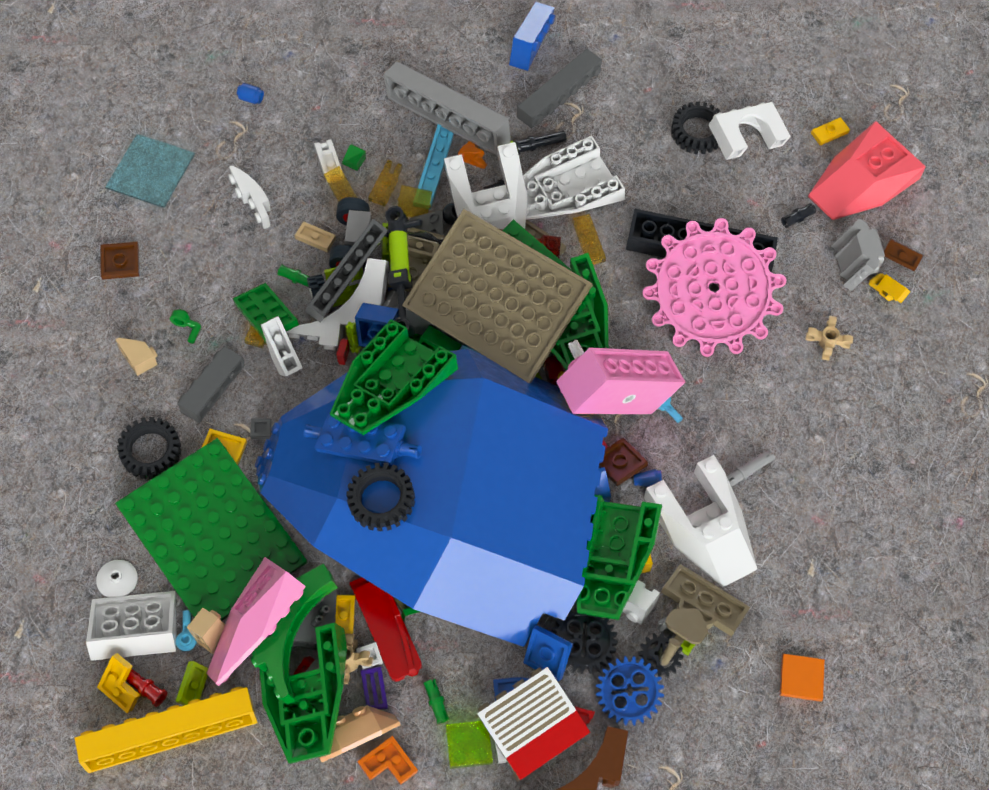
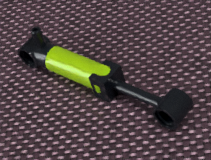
[385,206,422,339]

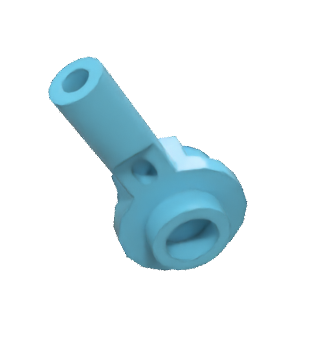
[658,397,683,423]
[176,610,197,651]

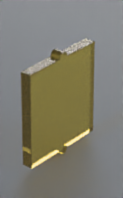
[397,185,432,217]

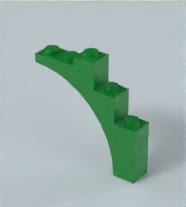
[250,563,338,704]

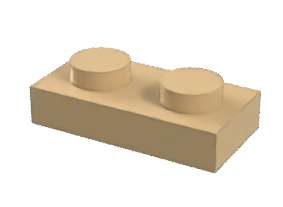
[295,221,336,253]

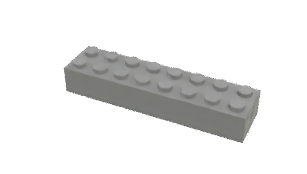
[384,61,511,156]

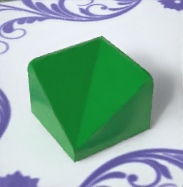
[342,144,366,171]

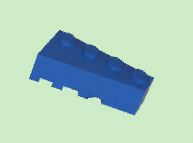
[509,2,556,71]

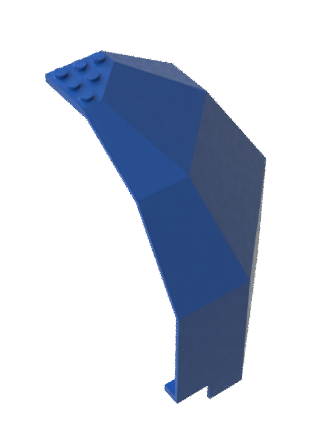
[255,349,608,647]

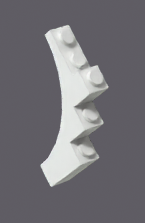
[286,258,389,351]

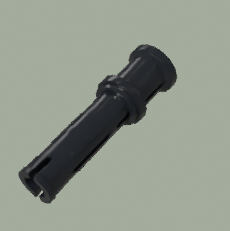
[513,130,567,155]

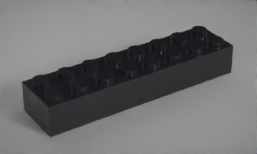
[626,209,778,272]

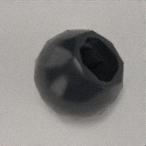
[443,203,458,225]

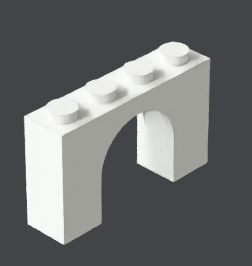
[708,102,791,160]

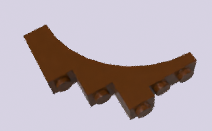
[556,726,628,790]

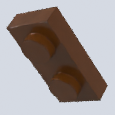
[884,239,924,272]

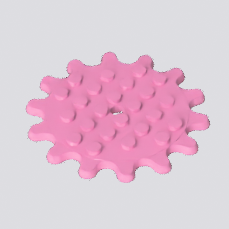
[642,218,786,357]

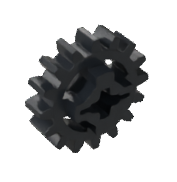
[638,632,684,678]

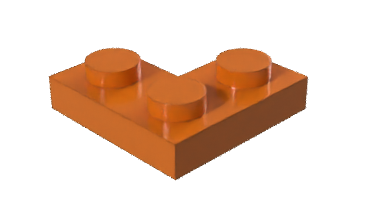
[357,736,418,785]

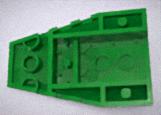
[577,495,662,620]

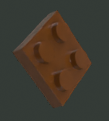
[100,242,140,280]
[599,438,648,486]

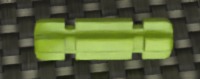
[345,322,361,354]

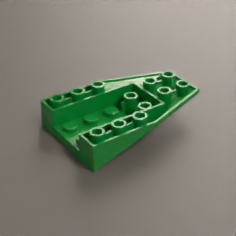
[330,319,458,435]

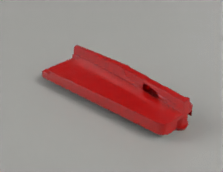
[350,577,423,682]

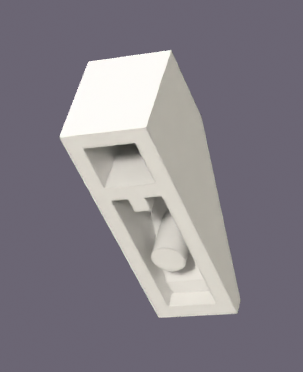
[261,316,303,376]

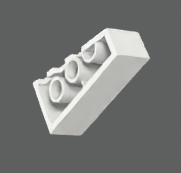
[623,580,660,625]

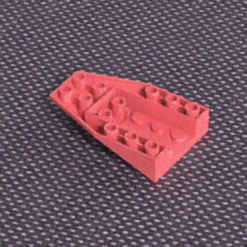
[808,121,926,220]

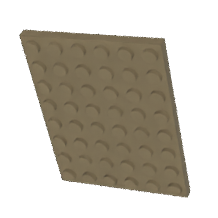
[402,209,593,383]

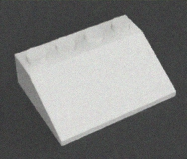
[86,591,177,661]

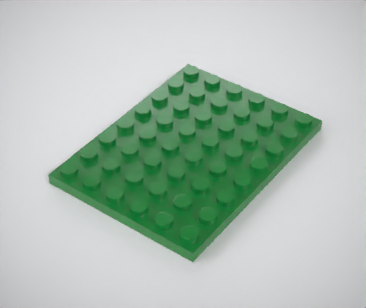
[115,438,307,621]

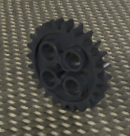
[552,608,618,674]

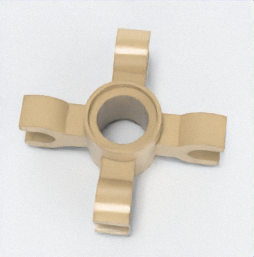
[805,316,853,361]
[344,634,373,684]

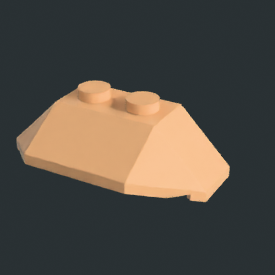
[319,705,400,762]

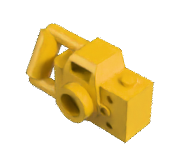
[869,273,910,303]

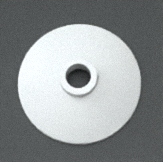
[96,560,138,598]

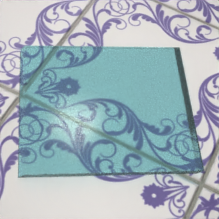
[105,134,195,208]

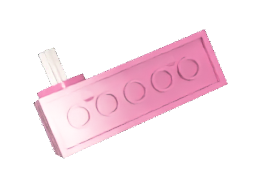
[556,340,686,414]

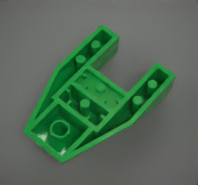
[551,253,609,371]
[259,622,347,764]

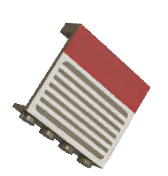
[475,667,590,782]

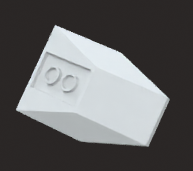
[523,135,625,220]

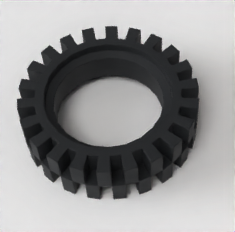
[671,102,720,154]
[117,417,181,479]
[346,463,415,531]

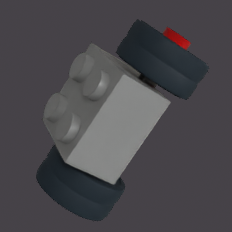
[329,197,373,268]

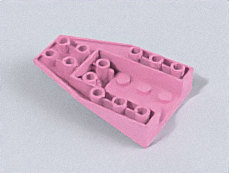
[207,557,306,686]

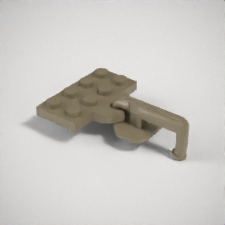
[660,564,750,666]

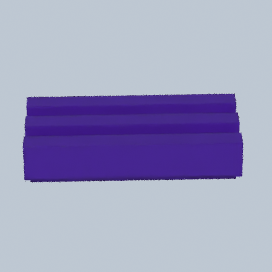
[360,667,388,710]

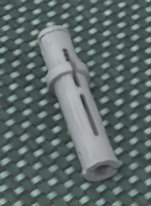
[727,449,775,487]

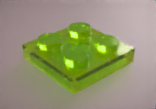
[446,721,493,769]

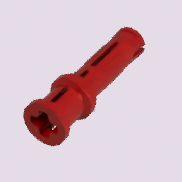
[126,669,168,707]

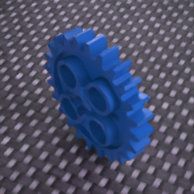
[596,656,664,726]

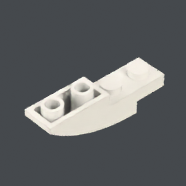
[228,166,271,229]

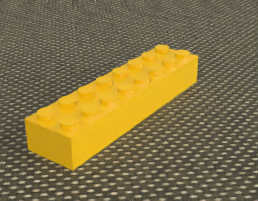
[74,687,258,773]

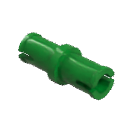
[277,264,310,287]
[423,679,450,724]

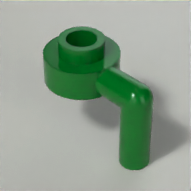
[170,309,201,344]

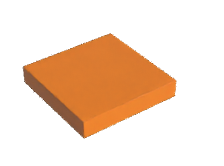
[780,654,825,702]

